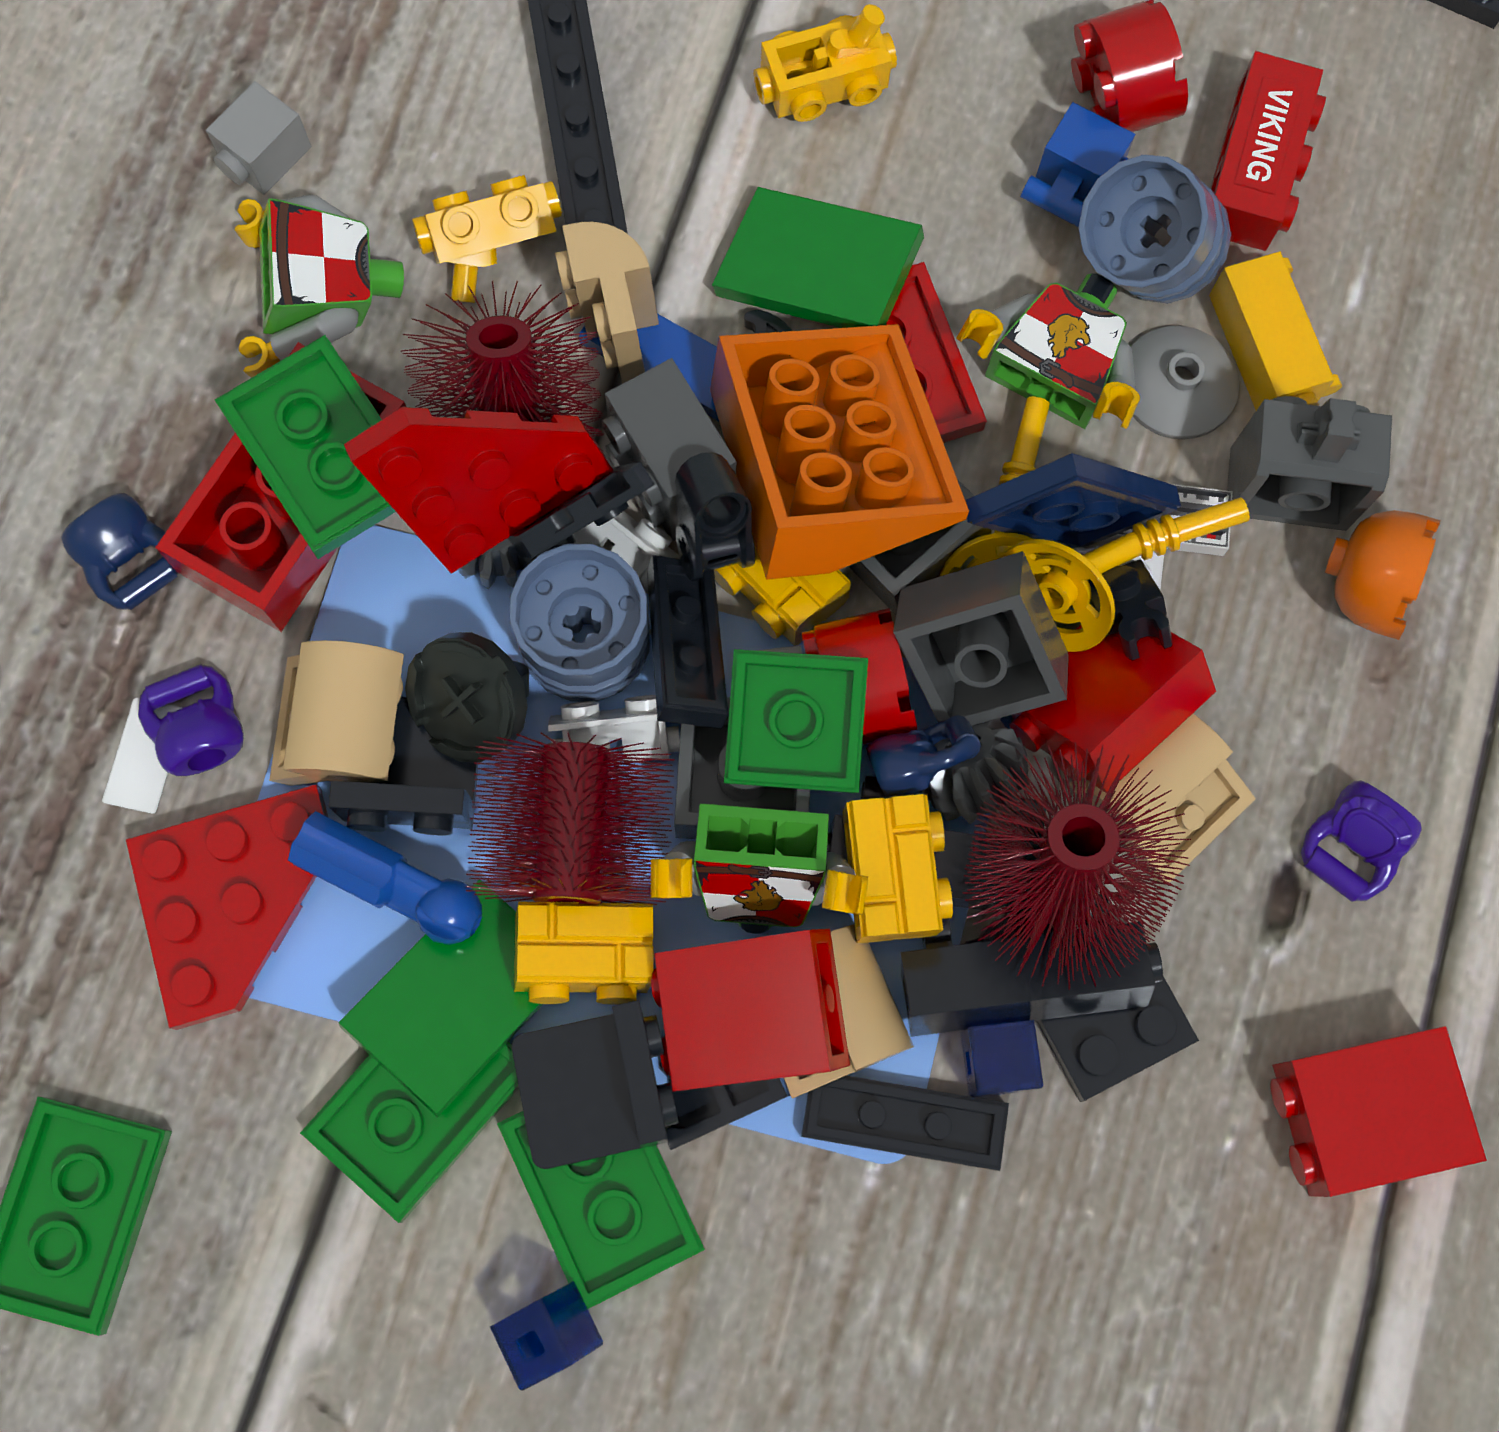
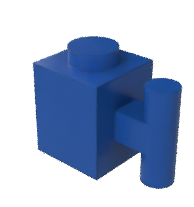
[1020,102,1136,227]

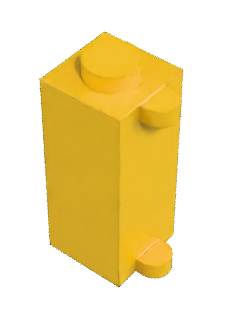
[1209,251,1342,411]

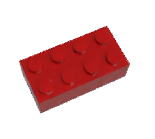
[155,342,406,632]

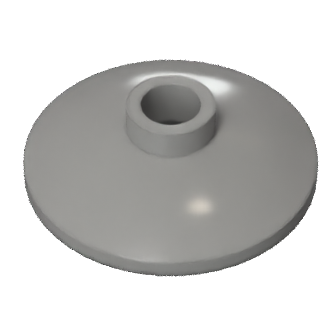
[1131,326,1240,439]

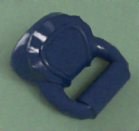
[61,493,178,610]
[866,715,981,798]

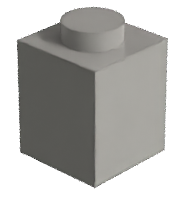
[206,81,312,195]

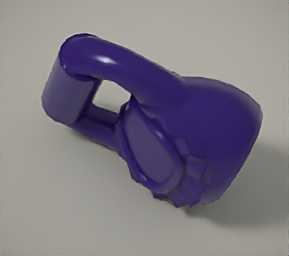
[138,664,244,776]
[1301,780,1422,902]

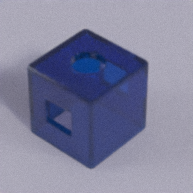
[960,1020,1044,1098]
[490,1281,603,1391]

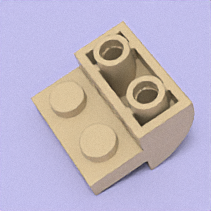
[555,222,659,384]
[269,640,404,786]
[1070,714,1256,883]
[783,924,914,1099]

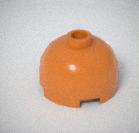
[1325,510,1440,640]

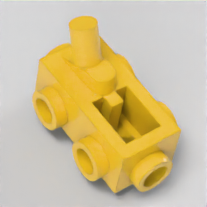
[753,4,897,122]
[412,175,562,303]

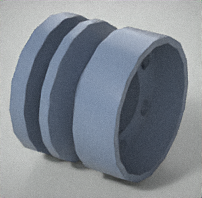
[1078,155,1231,304]
[510,544,650,702]

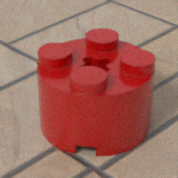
[1071,0,1188,132]
[802,608,918,746]

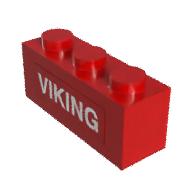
[1210,51,1326,251]

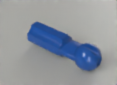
[288,811,482,945]

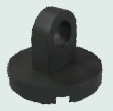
[405,632,529,762]

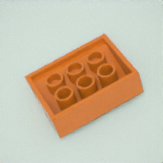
[710,324,969,580]

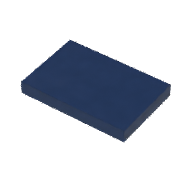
[965,453,1181,549]

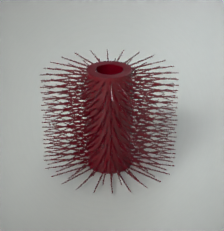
[400,281,604,452]
[466,732,675,905]
[962,742,1191,990]

